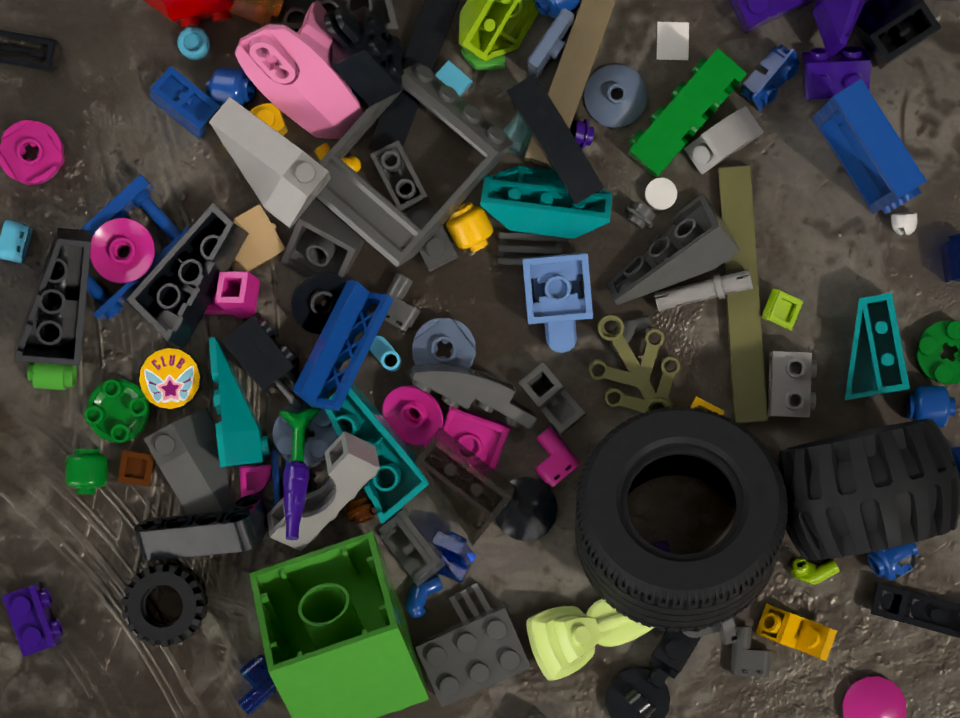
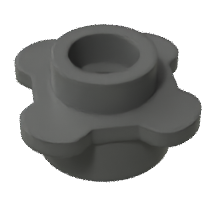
[625,201,656,230]

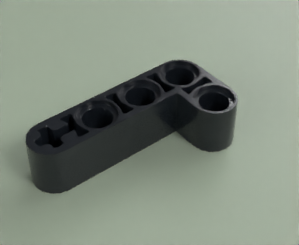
[134,494,269,561]

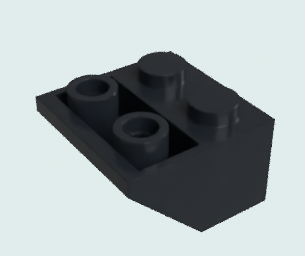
[853,0,942,69]

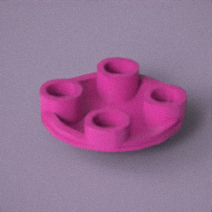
[842,676,907,718]

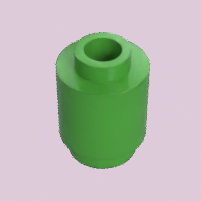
[27,362,77,390]

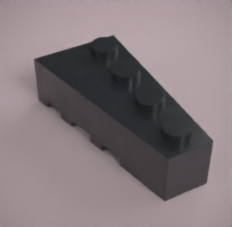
[14,228,91,366]

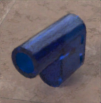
[238,654,277,716]

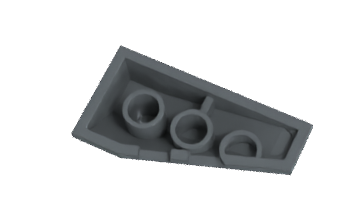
[607,193,740,305]
[144,408,233,515]

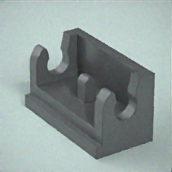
[378,510,446,586]

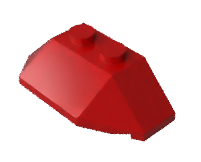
[144,0,248,28]

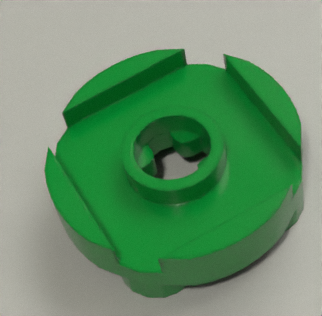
[914,320,960,385]

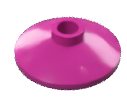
[90,218,155,283]
[382,385,443,445]

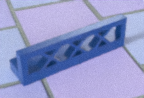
[292,280,393,411]

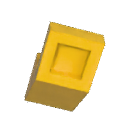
[755,603,838,661]

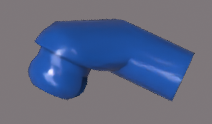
[404,574,444,618]

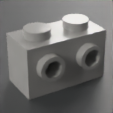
[767,351,817,418]

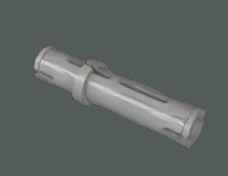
[654,269,753,312]

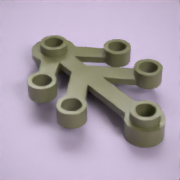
[588,313,680,413]

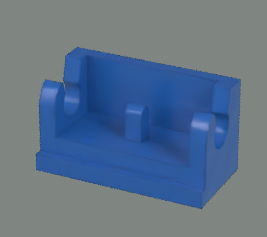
[150,66,221,140]

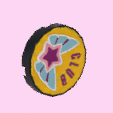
[138,347,203,411]

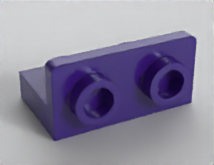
[2,582,64,657]

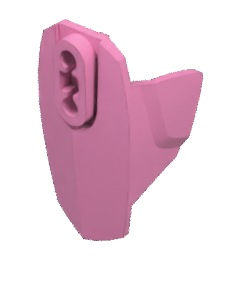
[235,1,365,139]

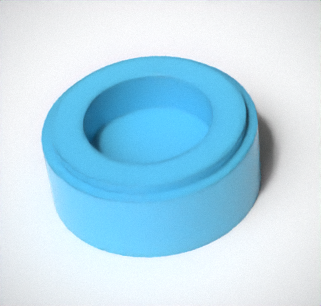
[177,26,211,60]

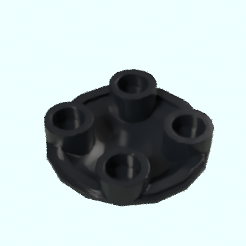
[493,477,558,541]

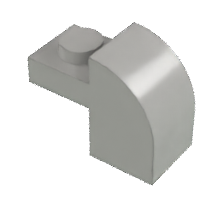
[684,106,764,175]

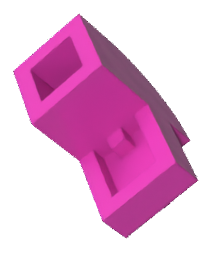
[204,272,260,319]

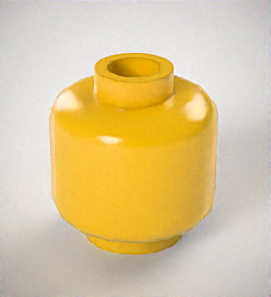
[446,202,493,252]

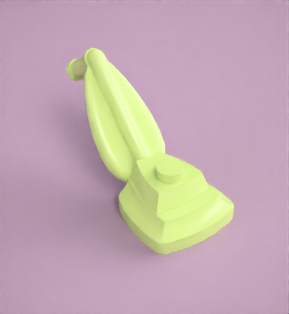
[526,599,655,681]

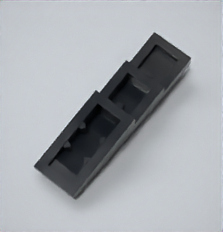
[506,74,604,204]

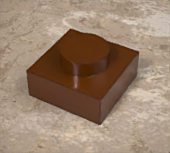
[117,450,155,487]

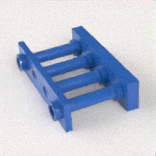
[45,174,190,320]

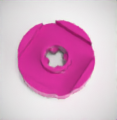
[0,120,65,185]

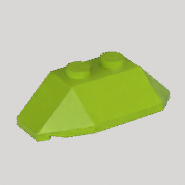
[459,0,539,61]

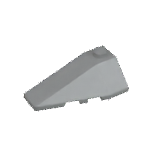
[209,97,331,228]

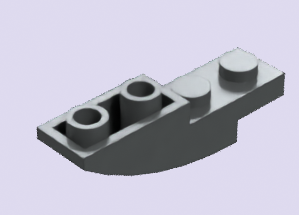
[370,140,458,272]
[409,364,537,429]

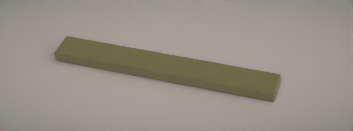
[717,166,768,423]

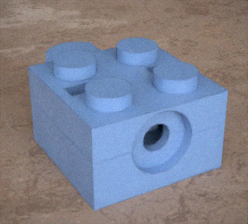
[522,252,593,353]

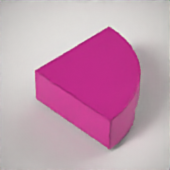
[239,464,272,497]

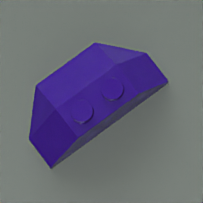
[812,0,866,56]

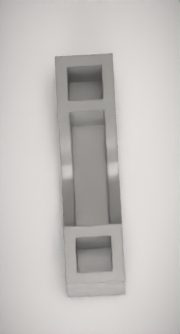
[267,431,380,551]

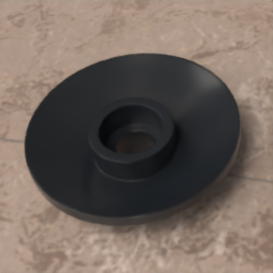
[291,272,346,334]

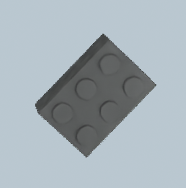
[415,603,531,707]

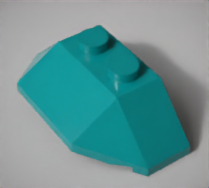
[480,166,613,239]

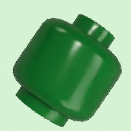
[65,449,108,494]

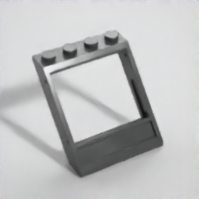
[317,62,514,267]

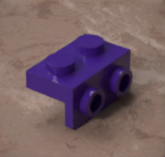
[802,46,871,100]

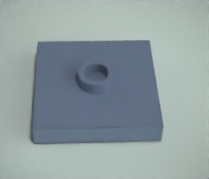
[527,8,574,79]

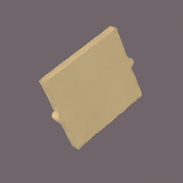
[231,204,286,272]

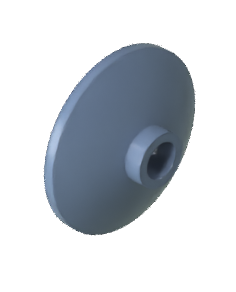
[584,64,648,128]

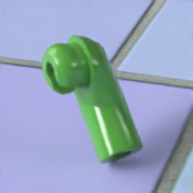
[461,47,505,71]

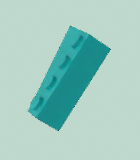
[325,382,435,524]

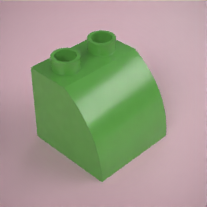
[249,531,429,718]

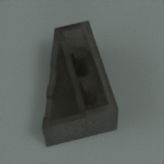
[415,427,516,546]

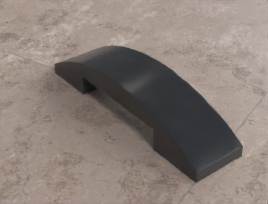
[870,582,960,638]

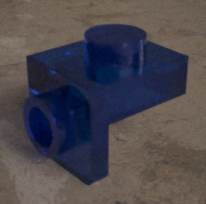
[432,531,476,583]

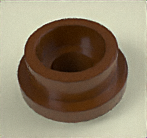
[346,497,376,524]

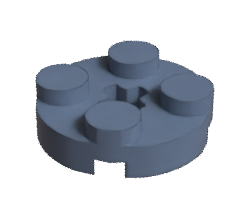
[412,318,476,368]
[273,402,338,468]

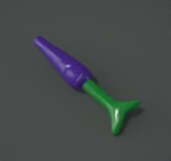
[279,407,321,541]

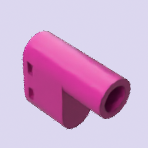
[534,427,581,488]

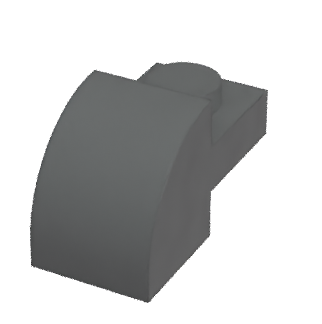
[518,362,586,435]

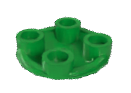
[84,379,149,443]

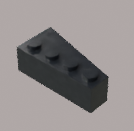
[126,203,249,349]

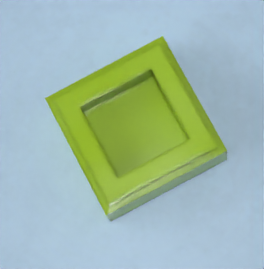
[761,288,804,331]

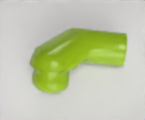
[791,558,840,585]

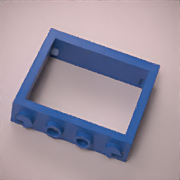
[812,79,927,214]

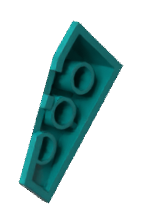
[209,337,270,467]

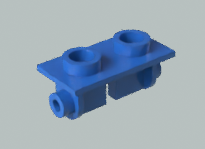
[740,44,800,112]

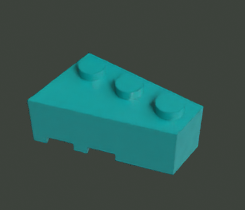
[844,292,910,400]

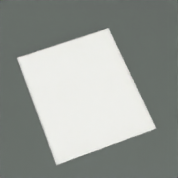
[657,22,689,60]

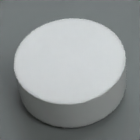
[644,178,677,211]

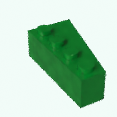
[627,48,747,179]

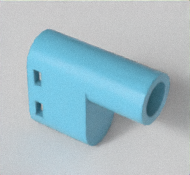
[0,220,33,264]
[370,336,402,372]

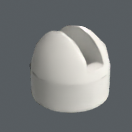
[891,212,918,235]

